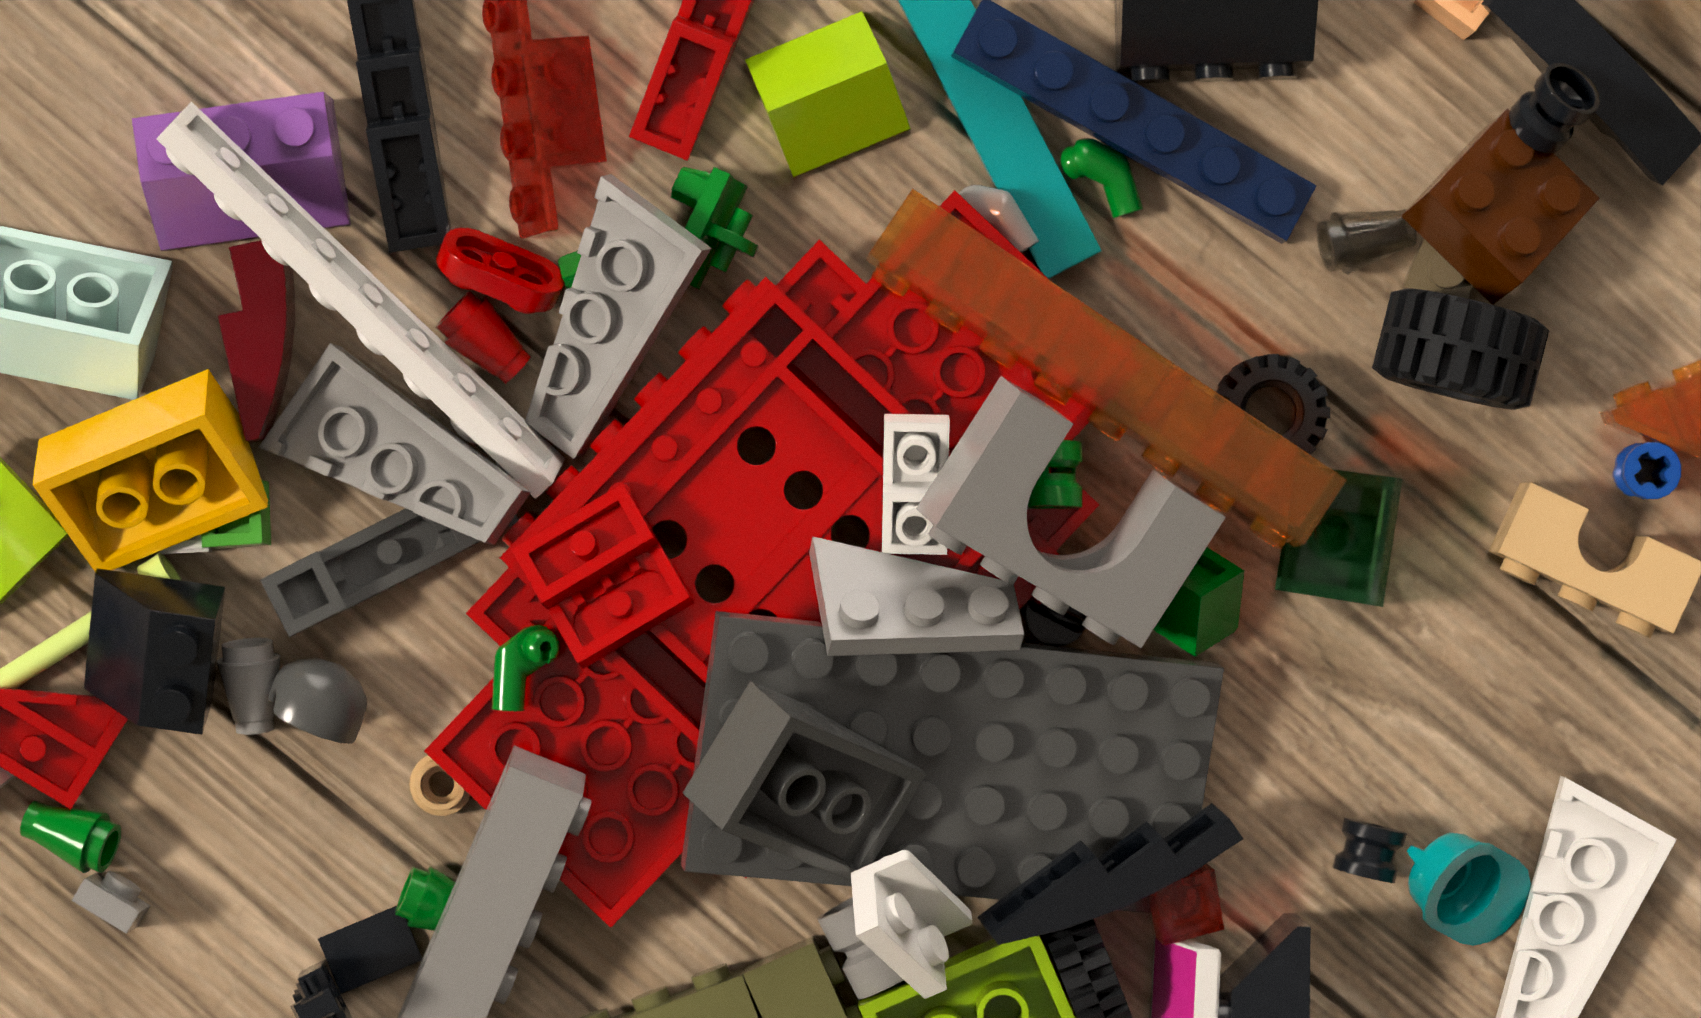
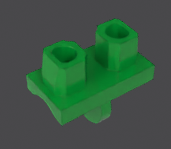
[670,167,759,290]

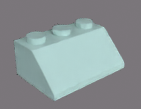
[0,226,172,400]

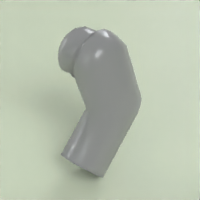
[958,185,1039,253]

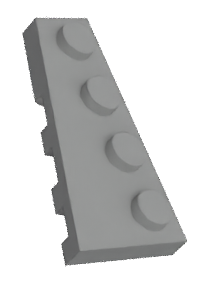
[525,174,712,459]
[259,343,531,545]

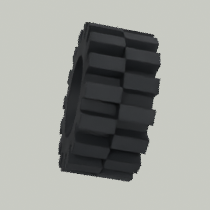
[1211,354,1330,470]
[1044,919,1132,1018]

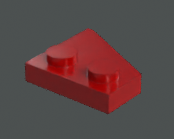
[0,688,128,809]

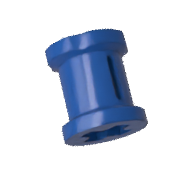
[1612,442,1681,499]

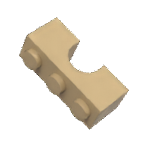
[1488,482,1701,639]

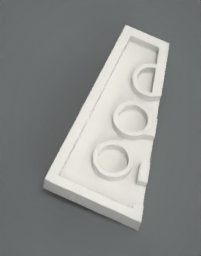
[1496,776,1677,1018]

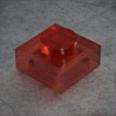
[1149,863,1225,946]

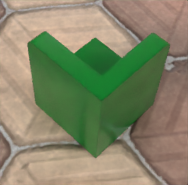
[1153,547,1245,657]

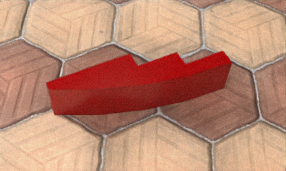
[629,0,754,161]

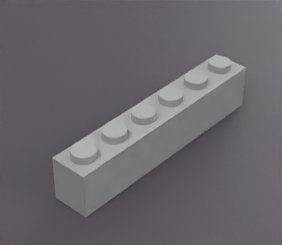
[397,746,592,1018]

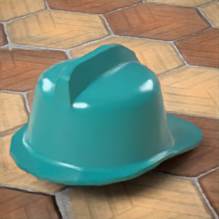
[1407,832,1531,946]

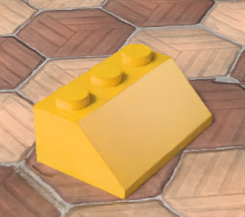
[32,369,268,572]

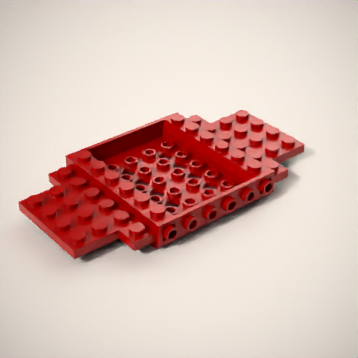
[424,190,1141,928]

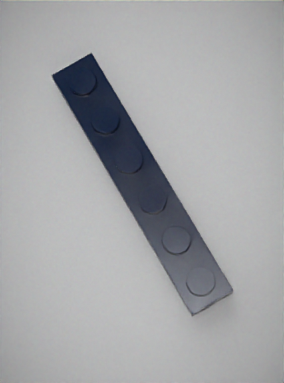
[951,0,1317,244]

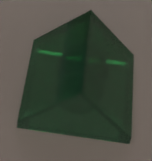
[1275,464,1403,607]

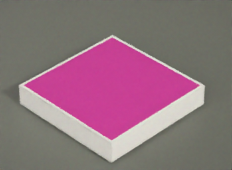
[1150,934,1221,1018]

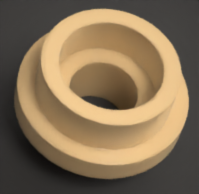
[409,755,471,816]

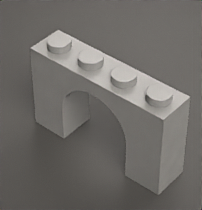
[916,376,1226,648]

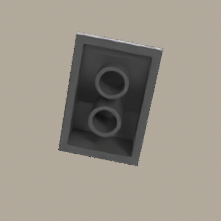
[683,681,927,881]

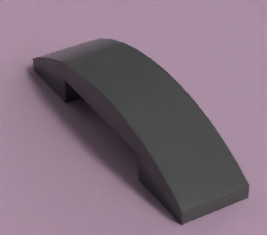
[260,508,519,637]

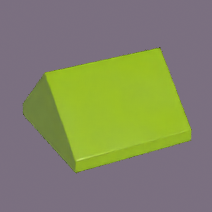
[745,11,911,178]

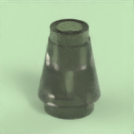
[1317,209,1417,275]

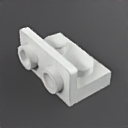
[851,850,972,999]

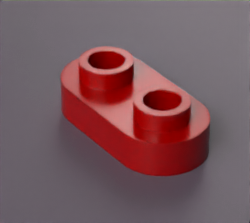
[436,228,564,314]

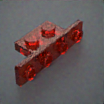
[482,0,607,239]

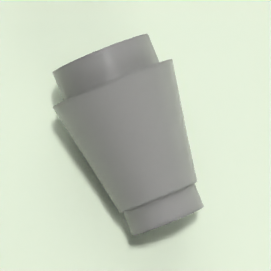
[217,638,281,735]

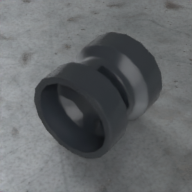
[1509,63,1600,153]

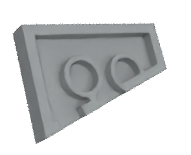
[809,537,1024,656]

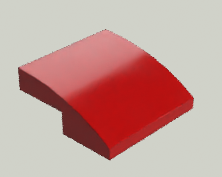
[511,483,695,669]

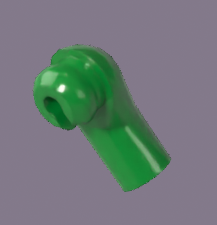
[1060,138,1143,219]
[492,625,560,711]

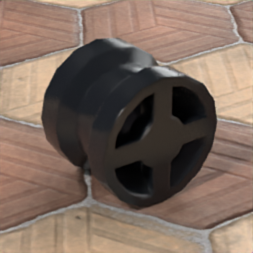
[1333,818,1407,883]

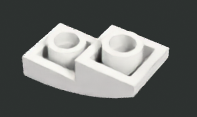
[882,414,950,555]

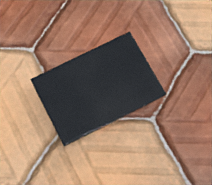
[318,906,422,994]

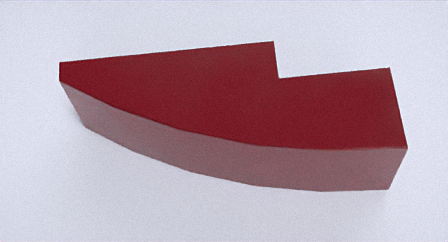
[218,240,295,442]

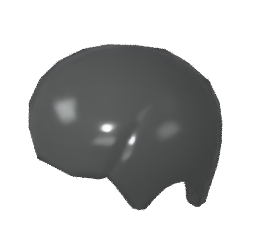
[268,658,367,744]

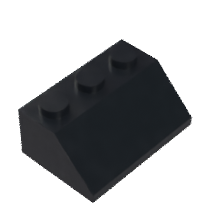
[1114,0,1318,83]

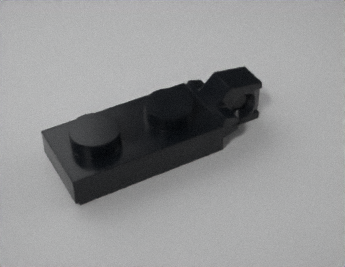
[290,960,352,1018]

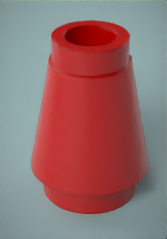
[435,291,531,384]

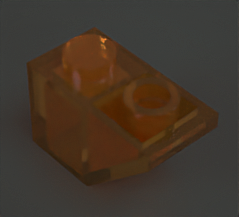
[1600,358,1701,459]

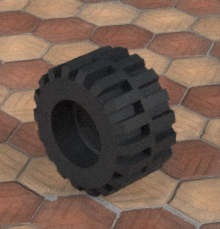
[1372,288,1549,410]

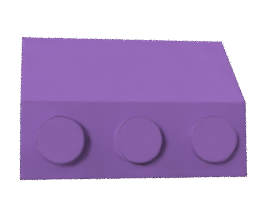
[132,92,351,251]

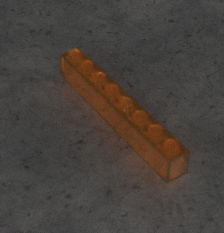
[866,189,1347,549]

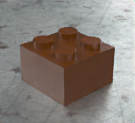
[1401,108,1600,305]

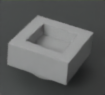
[72,871,151,934]

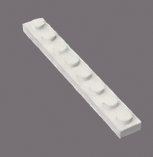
[156,102,565,499]

